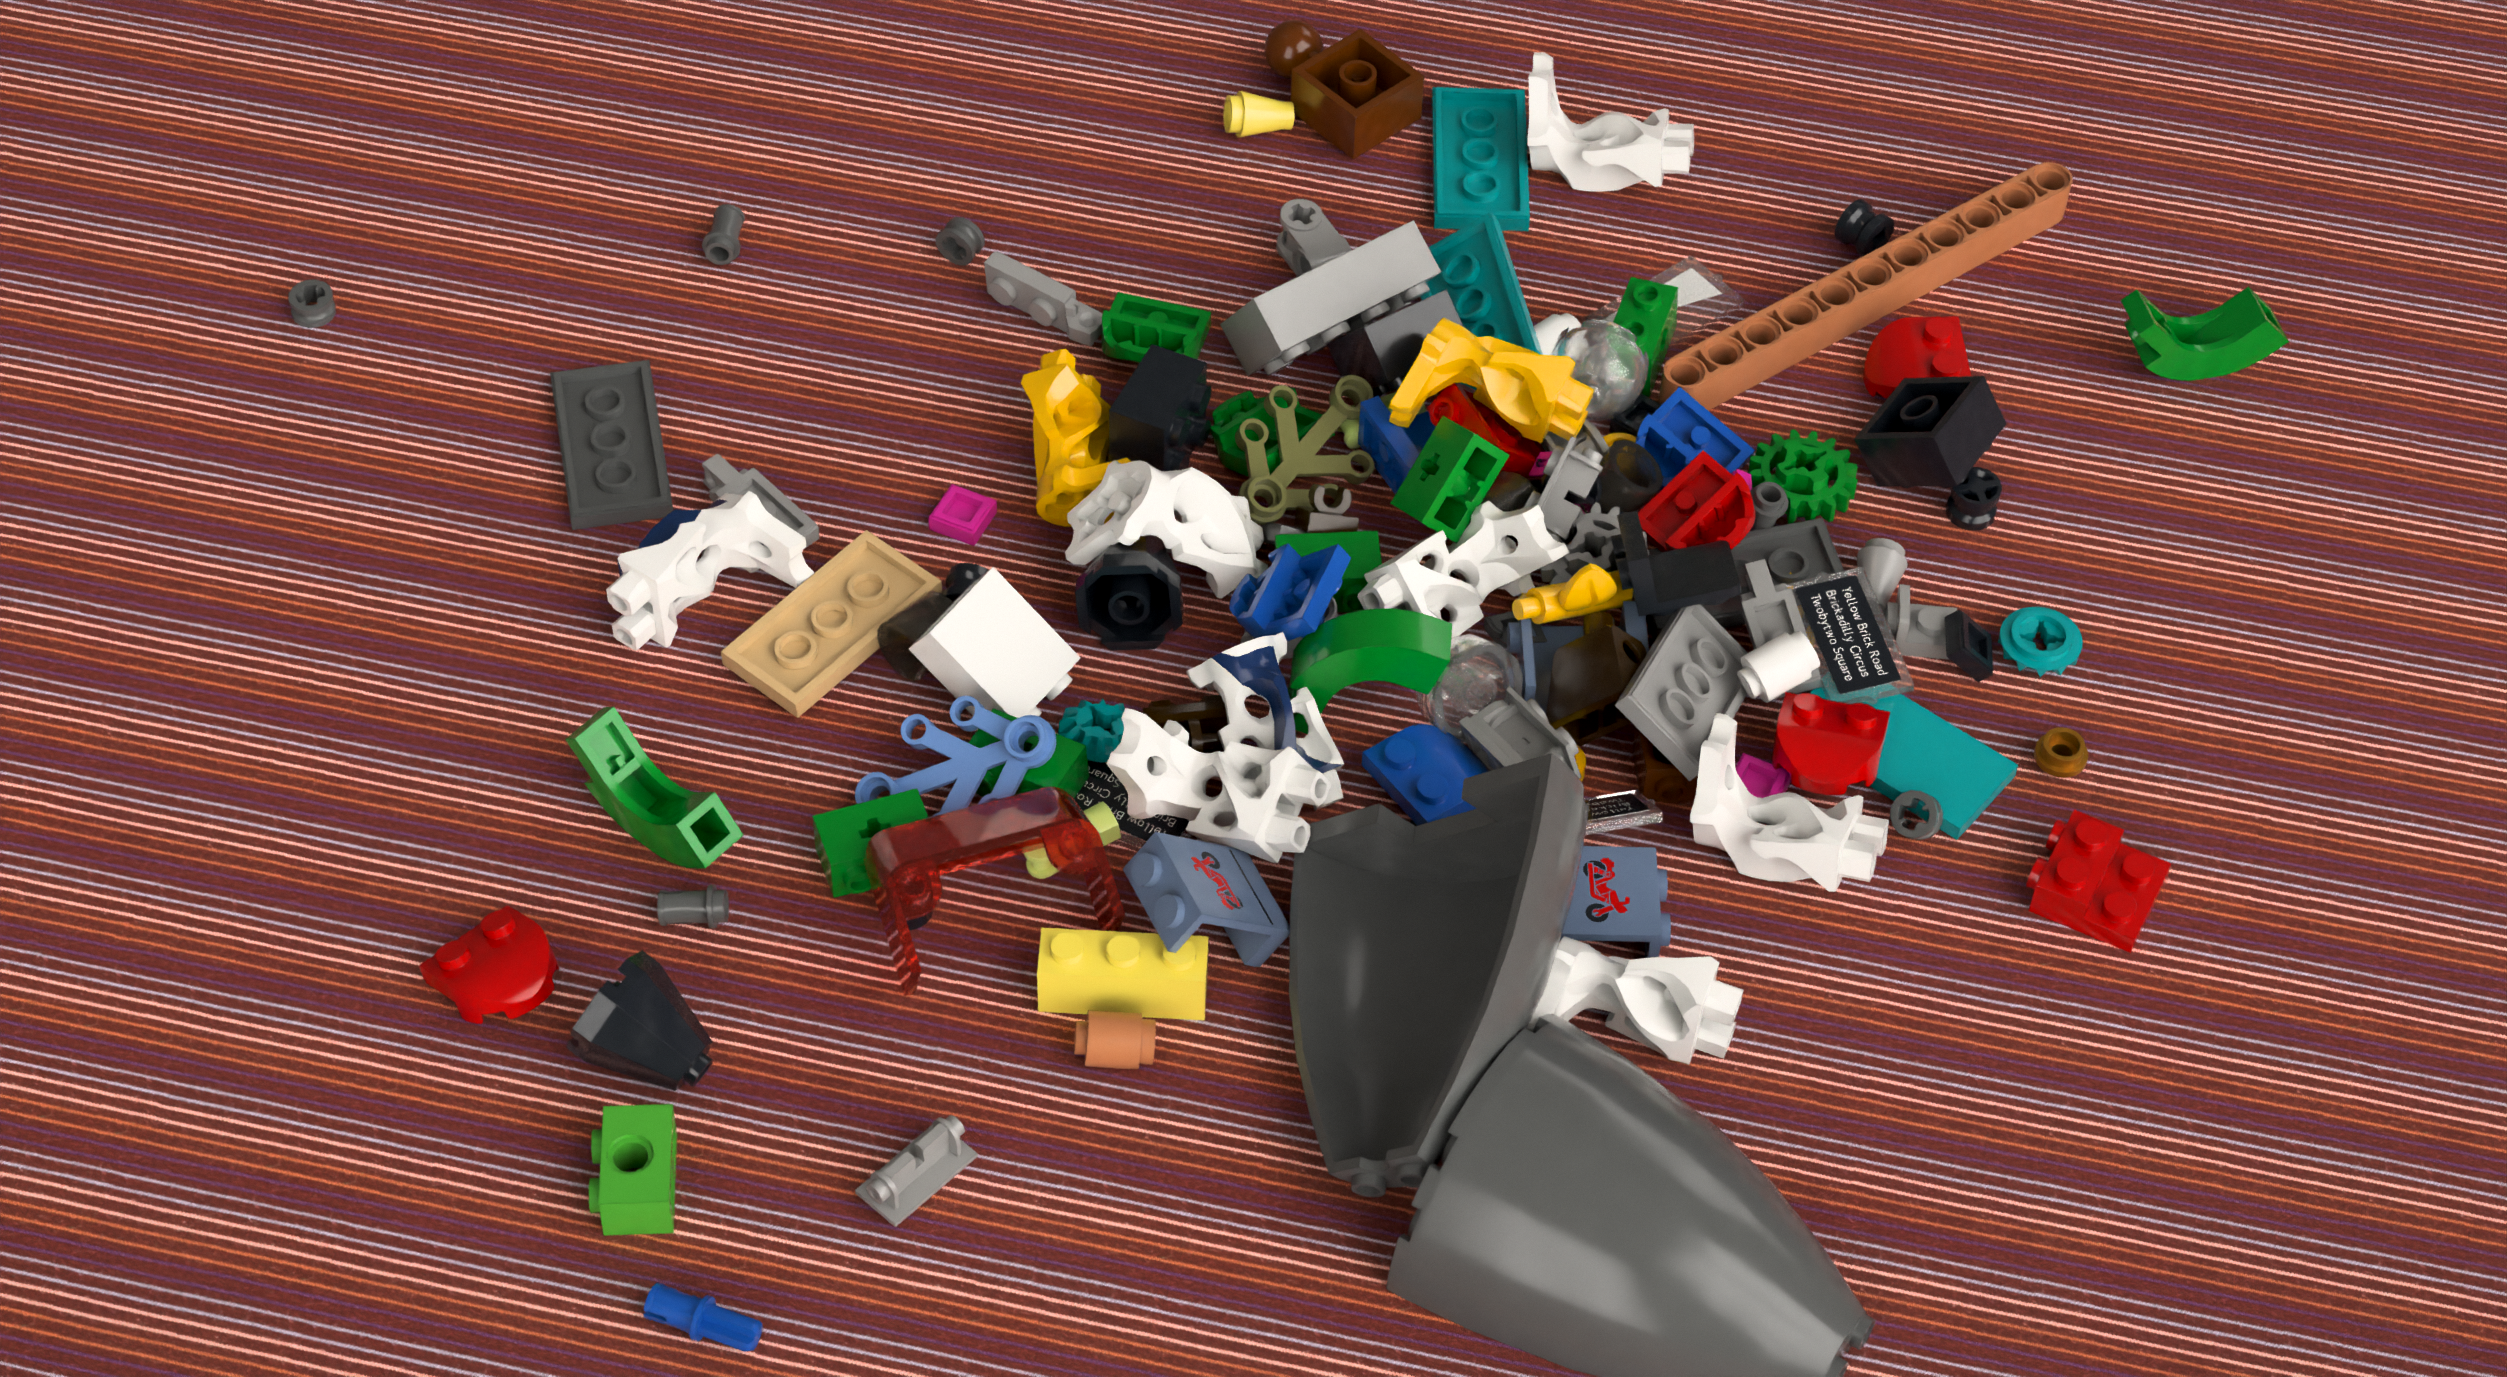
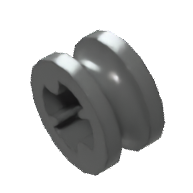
[936,217,985,266]
[288,279,336,328]
[1890,790,1943,840]

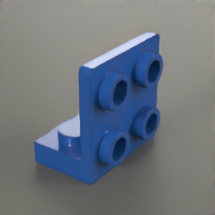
[1358,396,1436,494]

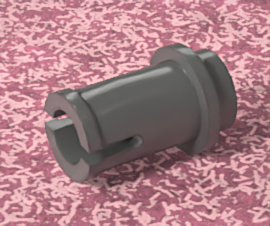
[702,204,745,265]
[1751,482,1789,530]
[657,884,729,928]

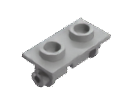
[1524,436,1603,542]
[855,1115,978,1227]

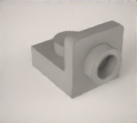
[1884,584,1957,660]

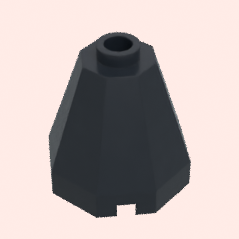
[1075,535,1184,651]
[566,950,713,1091]

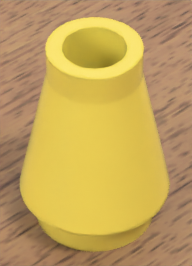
[1223,91,1295,138]

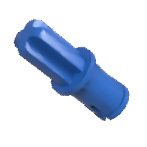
[643,1282,763,1352]

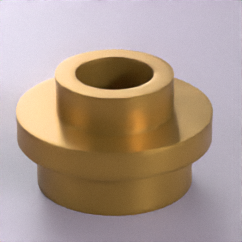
[2034,727,2088,778]

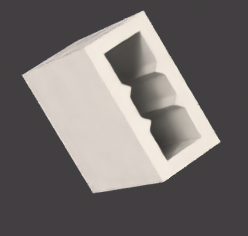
[909,567,1080,718]

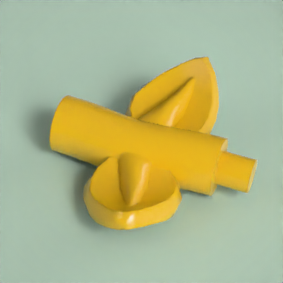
[1512,563,1633,624]

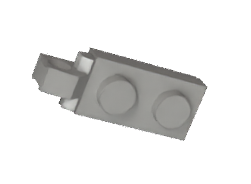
[984,251,1103,347]
[702,453,819,549]
[1740,559,1821,700]

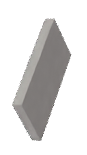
[1615,604,1747,781]

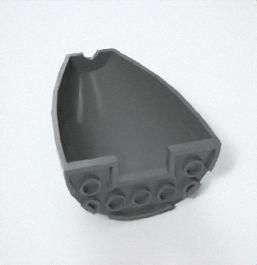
[1289,753,1589,1197]
[1386,1014,1876,1377]

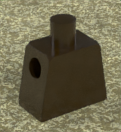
[1546,612,1647,746]

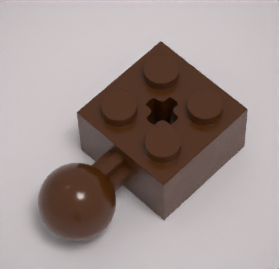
[1264,20,1424,160]

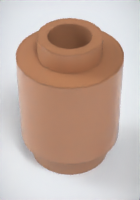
[1074,1010,1156,1070]

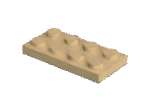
[721,530,942,718]

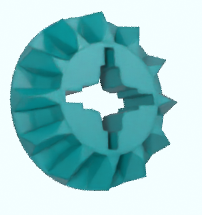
[1998,607,2083,677]
[1058,698,1125,762]

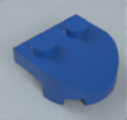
[1633,387,1755,490]
[1229,543,1351,641]
[1362,724,1488,826]

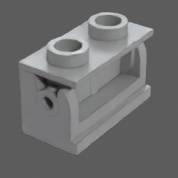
[1459,687,1581,779]

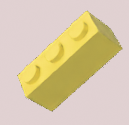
[1037,928,1209,1020]

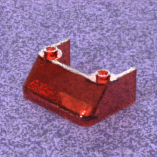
[864,787,1125,996]

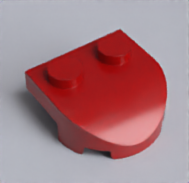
[1863,316,1971,399]
[1638,450,1755,552]
[1772,692,1890,795]
[418,905,560,1024]

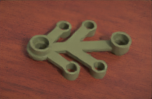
[1235,375,1375,525]

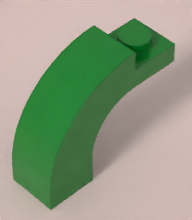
[2121,287,2289,381]
[1287,609,1452,734]
[565,706,743,868]

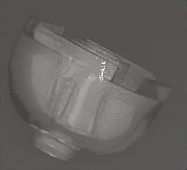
[1550,319,1649,421]
[1415,634,1523,744]

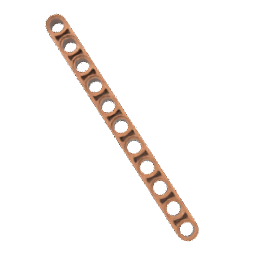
[1658,162,2073,411]

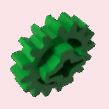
[1748,429,1858,524]

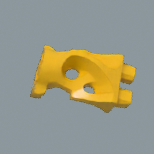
[1389,317,1595,443]
[1020,349,1131,527]

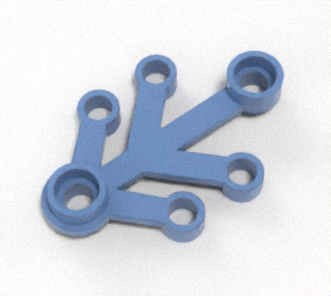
[855,695,1056,847]

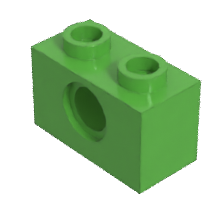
[589,1104,677,1236]

